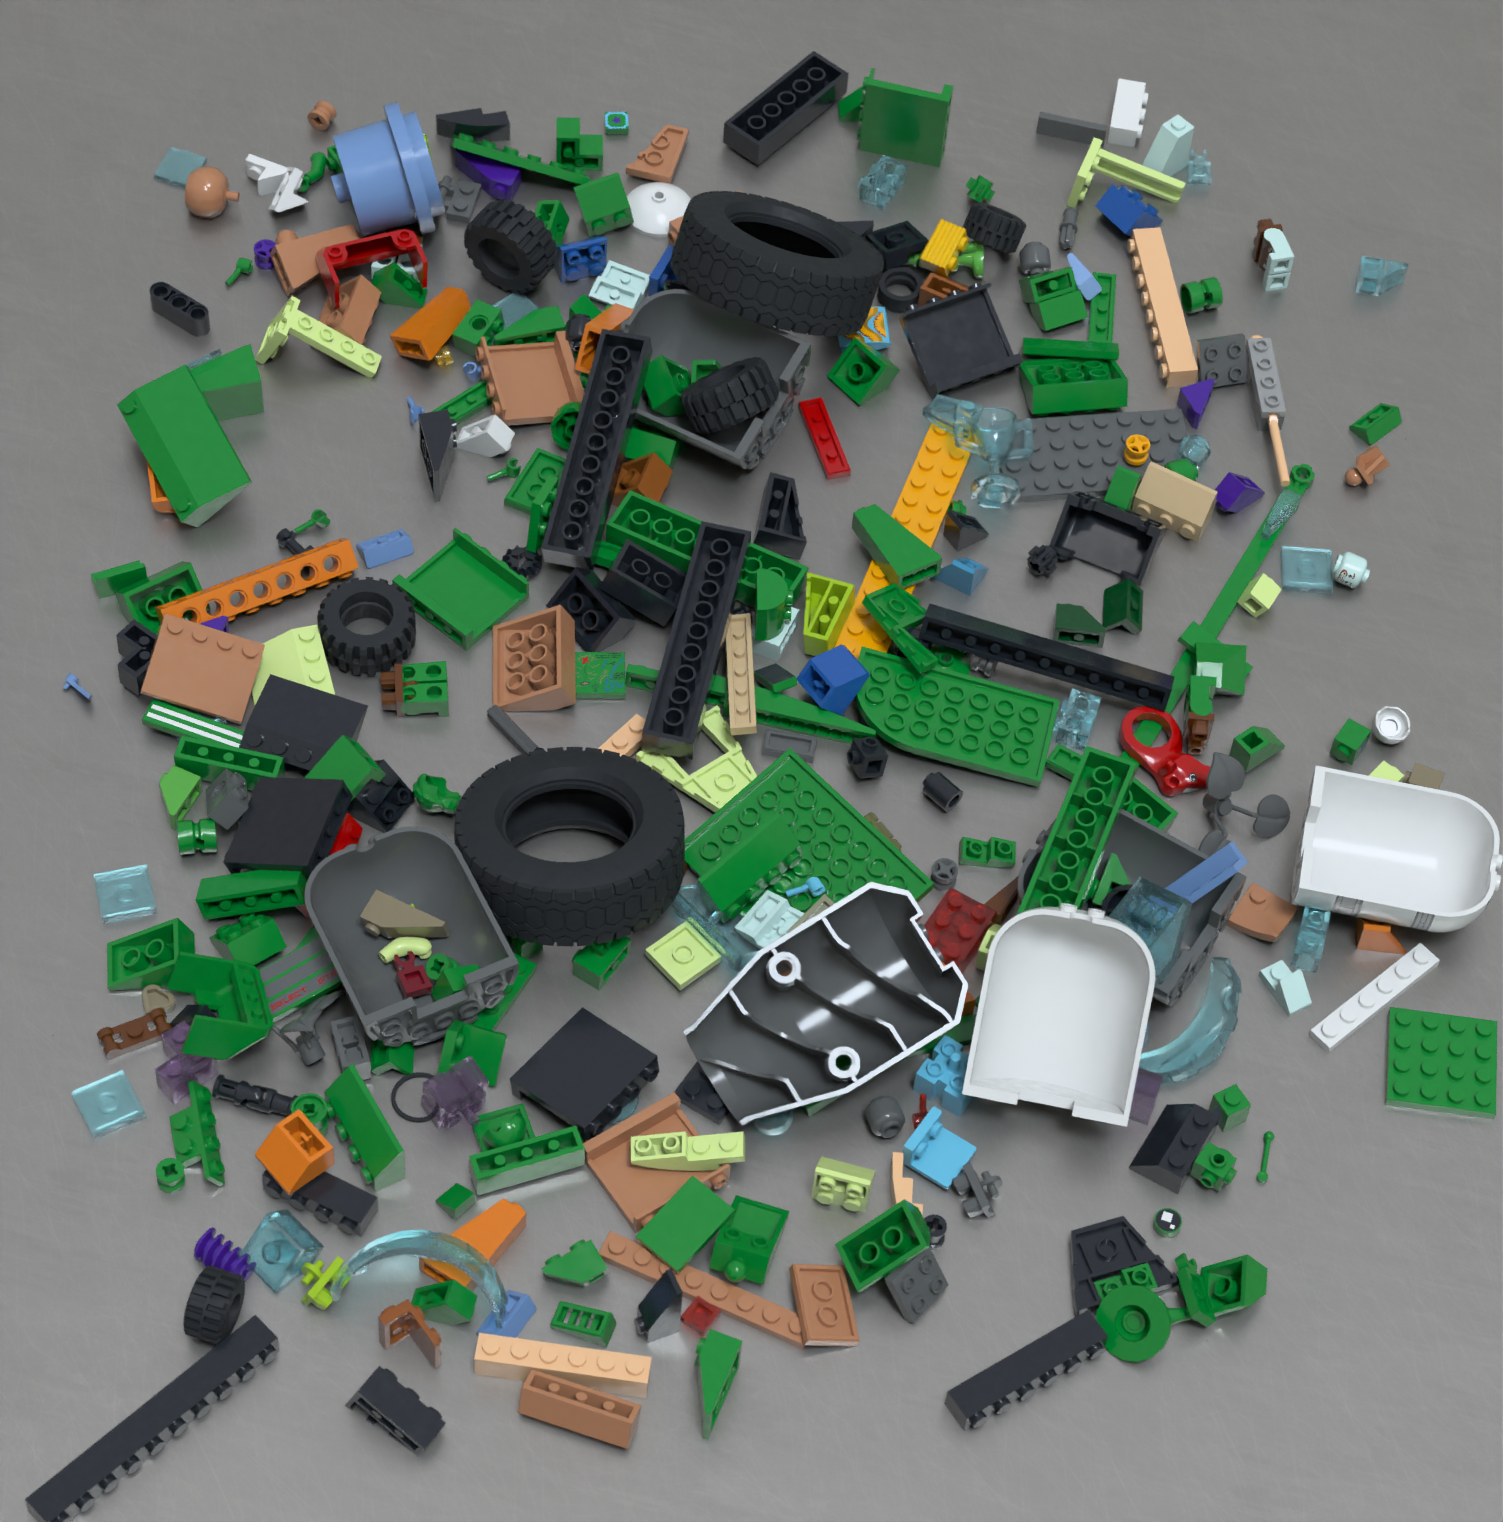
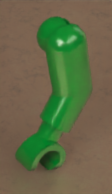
[295,152,326,192]

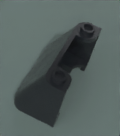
[1049,491,1168,585]

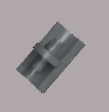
[952,1163,1002,1218]

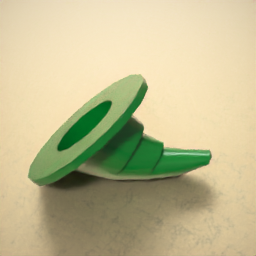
[1096,1284,1191,1362]

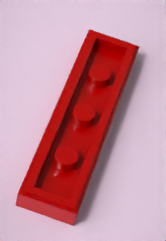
[798,397,851,480]

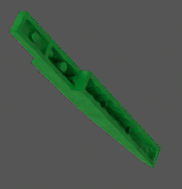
[625,664,876,745]

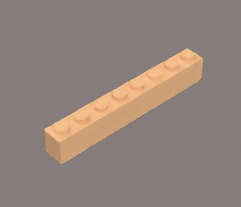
[1127,227,1198,387]

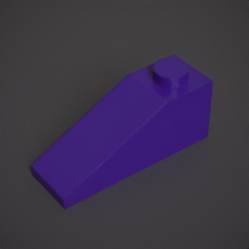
[455,148,522,201]

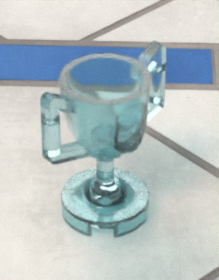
[953,407,1034,508]

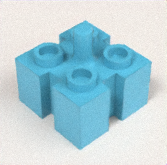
[913,1035,972,1117]

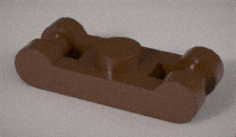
[97,1008,174,1059]

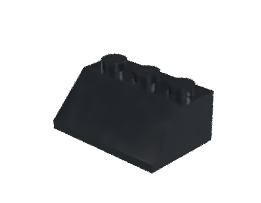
[546,567,637,652]
[1129,1104,1220,1194]

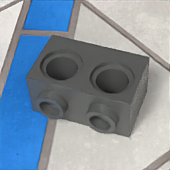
[330,1015,371,1080]

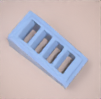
[1067,253,1102,300]

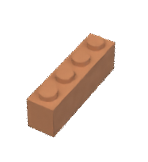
[518,1369,641,1449]

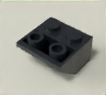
[347,759,415,833]

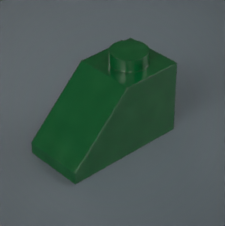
[1052,603,1106,648]

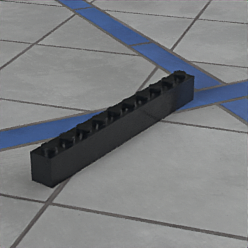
[919,603,1175,711]
[25,1315,279,1522]

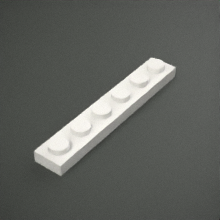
[1309,943,1440,1053]

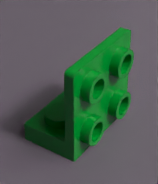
[436,1020,507,1086]

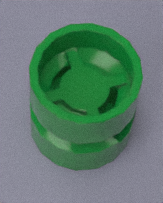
[1180,277,1223,314]
[177,818,218,855]
[291,1093,329,1138]

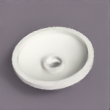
[627,182,691,237]

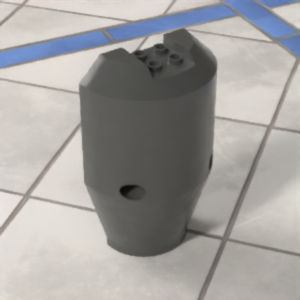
[683,882,968,1126]

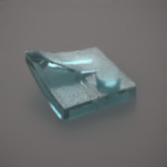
[922,394,983,439]

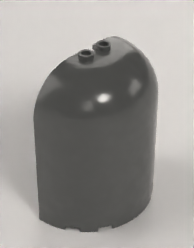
[620,289,811,469]
[1017,809,1246,1006]
[305,827,519,1047]

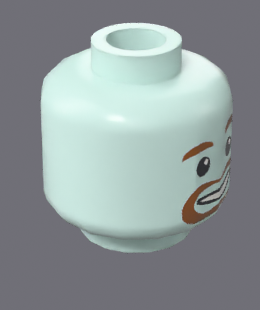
[1331,551,1370,588]

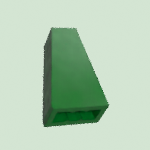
[852,504,942,589]

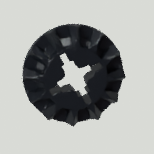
[502,545,542,579]

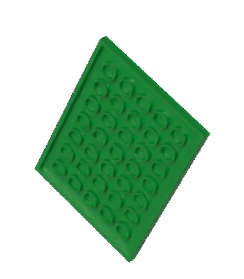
[685,748,935,919]

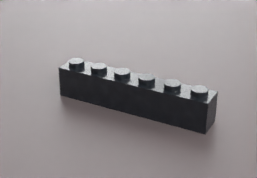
[945,1310,1108,1431]

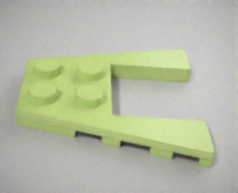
[636,706,757,813]

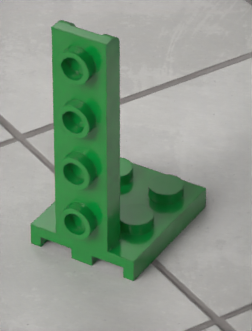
[526,475,621,568]

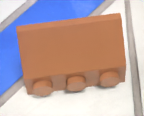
[318,275,382,345]

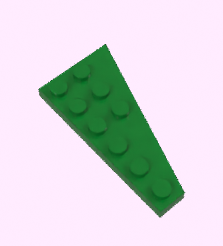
[450,133,590,185]

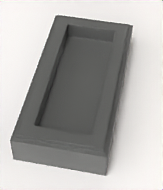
[762,729,817,763]

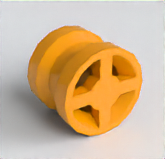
[1124,434,1150,466]

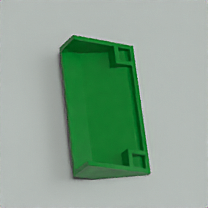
[117,365,252,527]

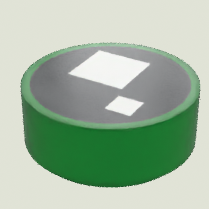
[1153,1208,1182,1237]

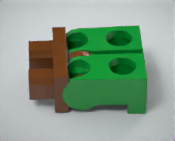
[381,661,449,717]
[1182,675,1217,755]

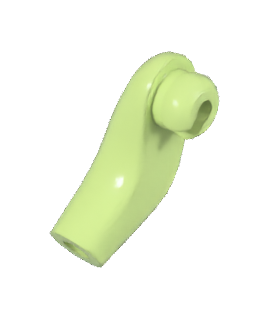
[378,937,432,964]

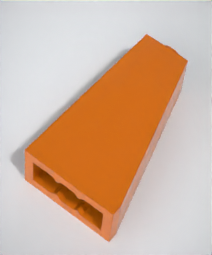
[389,287,471,361]
[575,303,634,374]
[419,1198,526,1292]

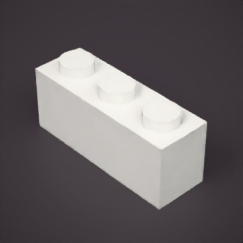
[1107,79,1148,147]

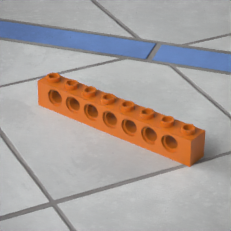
[155,538,359,624]

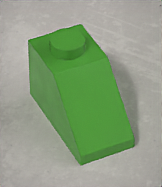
[159,765,203,830]

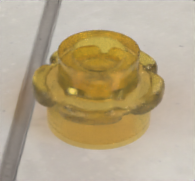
[434,345,453,368]

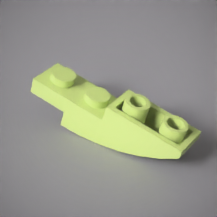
[631,1131,745,1171]

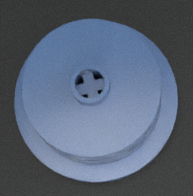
[331,102,445,236]

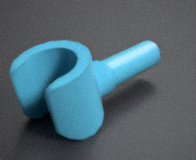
[786,877,825,897]

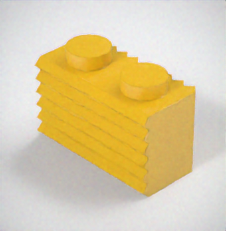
[919,219,969,277]

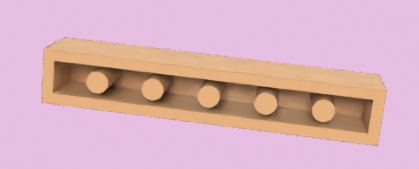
[474,1333,652,1398]

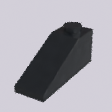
[634,1268,683,1343]

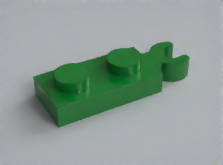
[1175,1253,1216,1327]

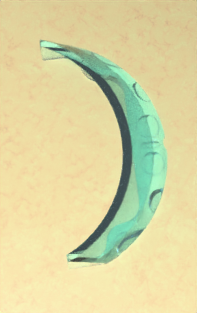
[1136,957,1242,1084]
[330,1230,508,1328]

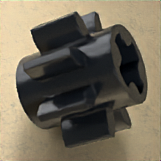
[1027,545,1058,576]

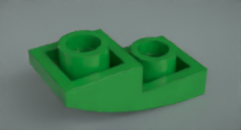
[959,837,1016,868]
[1093,1263,1158,1302]

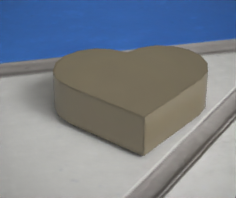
[142,984,176,1015]

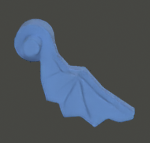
[63,673,93,700]

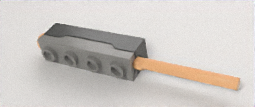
[1246,335,1290,487]

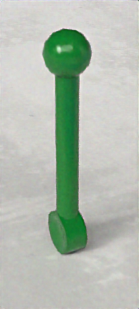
[1256,1131,1274,1183]

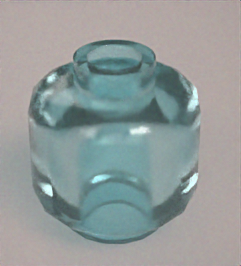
[1174,434,1211,470]

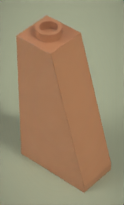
[270,223,361,297]

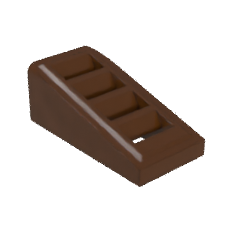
[979,876,1019,927]

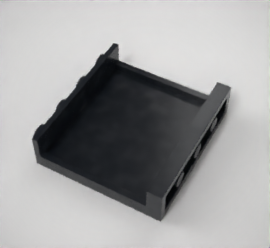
[899,282,1023,398]
[223,777,353,880]
[510,1007,659,1142]

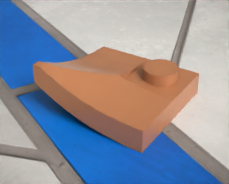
[1227,882,1299,942]

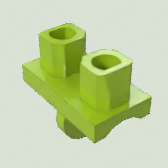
[301,1256,352,1311]

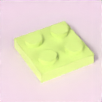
[645,921,722,990]

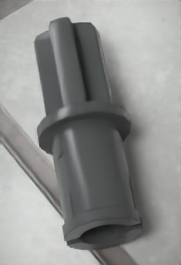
[1059,207,1078,250]

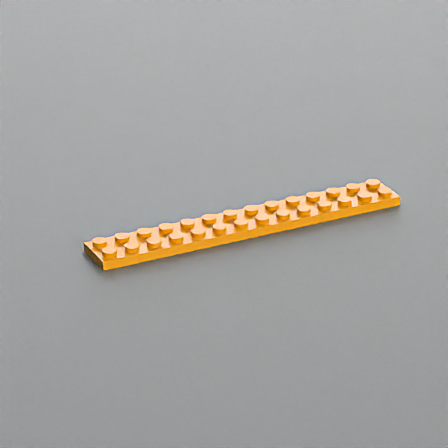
[834,418,979,660]

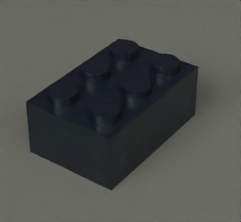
[599,539,687,627]

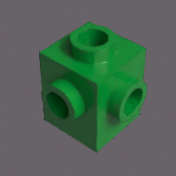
[1190,1142,1237,1192]

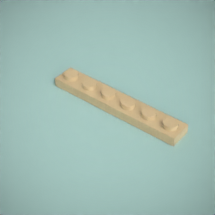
[726,613,757,735]

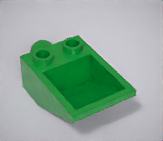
[709,1195,790,1284]

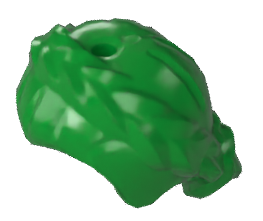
[412,773,462,814]

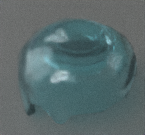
[753,1108,794,1135]

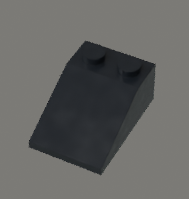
[419,409,457,502]

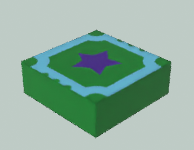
[604,112,629,134]

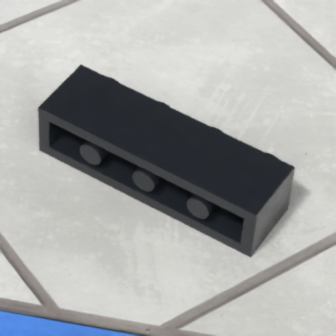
[262,1170,378,1237]

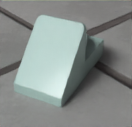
[1259,960,1312,1016]

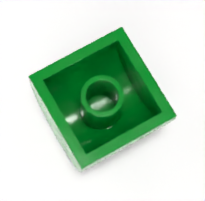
[754,569,793,641]

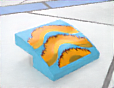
[839,306,891,353]

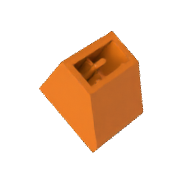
[255,1109,335,1195]

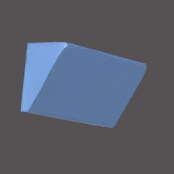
[356,529,414,568]
[476,1290,537,1338]

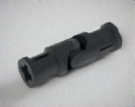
[212,1074,298,1117]

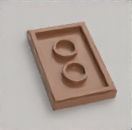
[789,1264,860,1346]

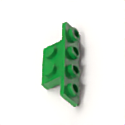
[169,1080,225,1186]

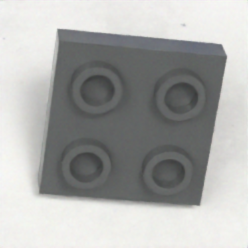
[1196,333,1247,387]
[884,1247,949,1323]

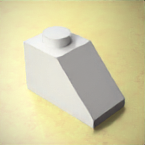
[456,414,515,458]

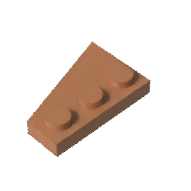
[626,124,689,184]

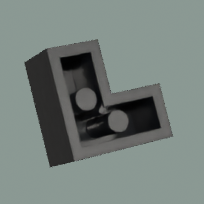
[116,619,157,696]

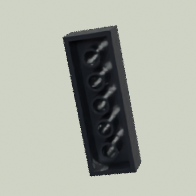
[723,51,849,165]

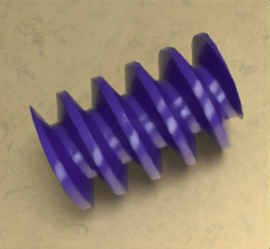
[194,1227,257,1282]

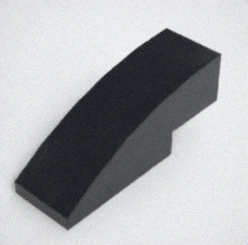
[436,108,510,142]

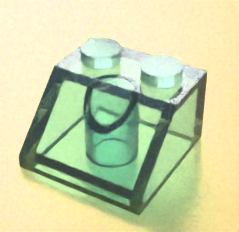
[240,1210,324,1294]

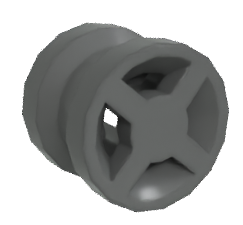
[930,858,958,892]

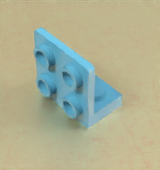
[902,1106,976,1190]

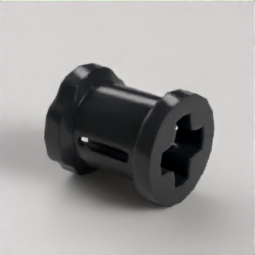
[924,1214,947,1250]

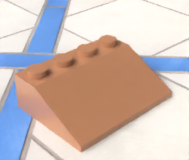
[493,604,576,711]
[140,613,265,725]

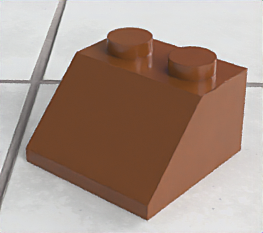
[611,452,673,507]

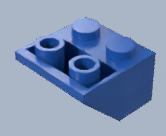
[1095,184,1163,236]
[554,236,607,283]
[796,645,871,715]

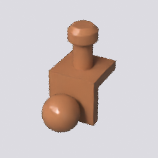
[1345,445,1390,486]

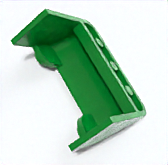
[166,951,274,1060]

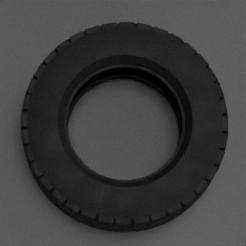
[671,191,884,336]
[454,747,685,947]

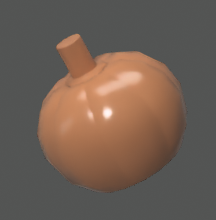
[185,166,240,219]

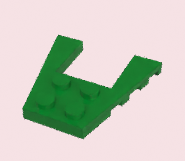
[862,583,966,674]

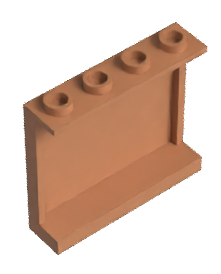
[475,331,584,426]
[583,1092,730,1233]

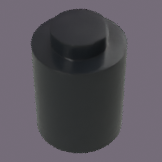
[922,772,963,812]

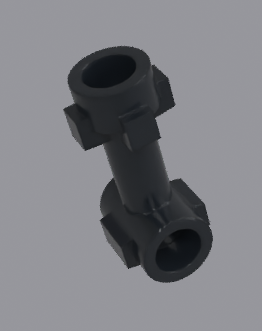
[276,528,313,569]

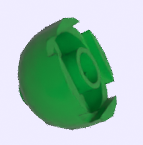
[551,401,582,450]

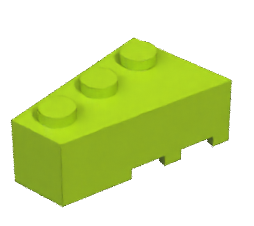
[803,572,855,656]

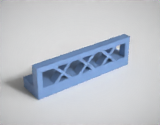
[1152,841,1248,927]

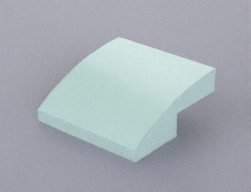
[588,260,650,310]
[734,890,805,950]

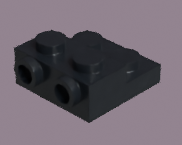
[865,221,928,270]

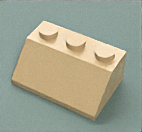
[1132,462,1218,542]

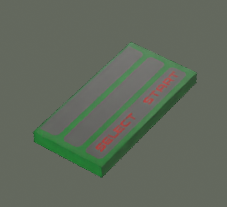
[259,937,342,1023]

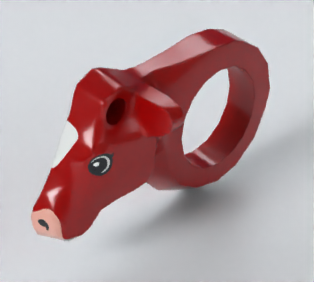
[1119,706,1211,796]

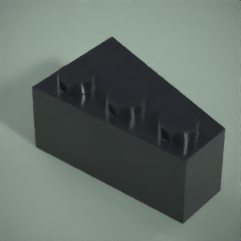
[753,472,807,560]
[345,1366,446,1456]

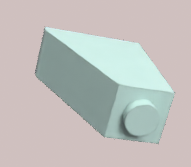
[1142,115,1195,177]

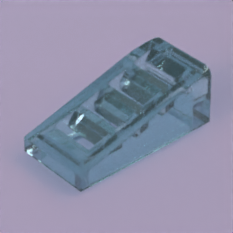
[1262,488,1301,540]

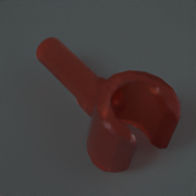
[912,1094,928,1130]

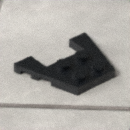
[1070,1216,1180,1316]

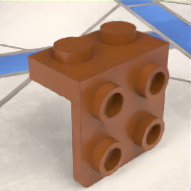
[378,1299,442,1369]

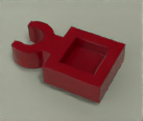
[393,951,432,999]

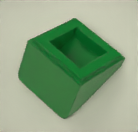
[569,294,602,319]
[436,1183,476,1220]

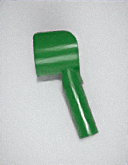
[225,258,253,286]
[486,458,521,482]
[294,509,331,534]

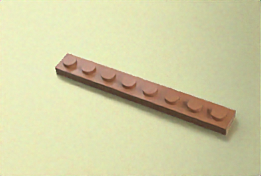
[599,1231,806,1350]

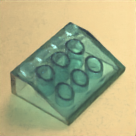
[1108,876,1192,984]

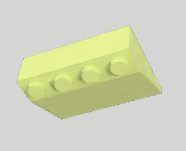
[251,625,335,706]

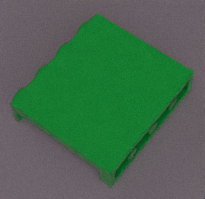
[857,68,953,168]
[392,528,529,651]

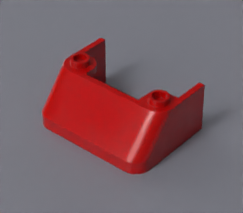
[316,229,428,309]

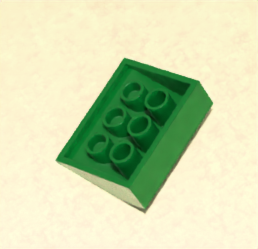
[1017,357,1128,416]

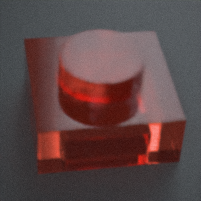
[680,1296,721,1337]

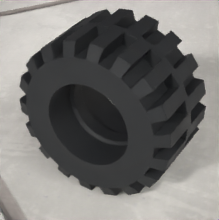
[962,202,1027,253]
[183,1265,245,1345]

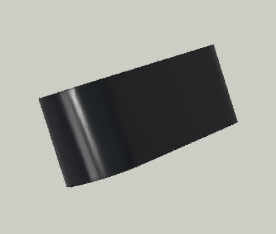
[149,282,210,337]

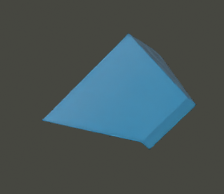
[932,558,989,596]

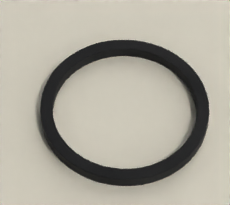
[391,1072,447,1123]

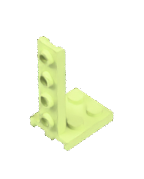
[1066,137,1186,208]
[255,296,382,377]

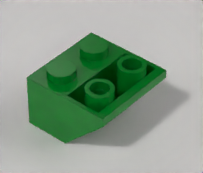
[209,912,287,965]

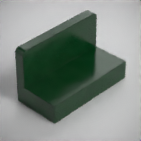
[1103,579,1143,634]

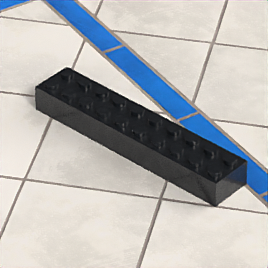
[541,329,653,570]
[642,521,751,760]

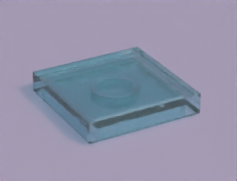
[1281,546,1333,595]
[93,864,157,923]
[71,1070,146,1140]

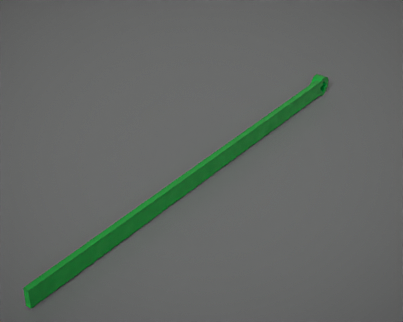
[1120,464,1315,773]

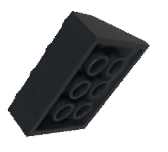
[239,674,368,771]

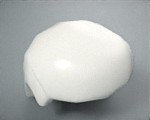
[1372,706,1410,745]

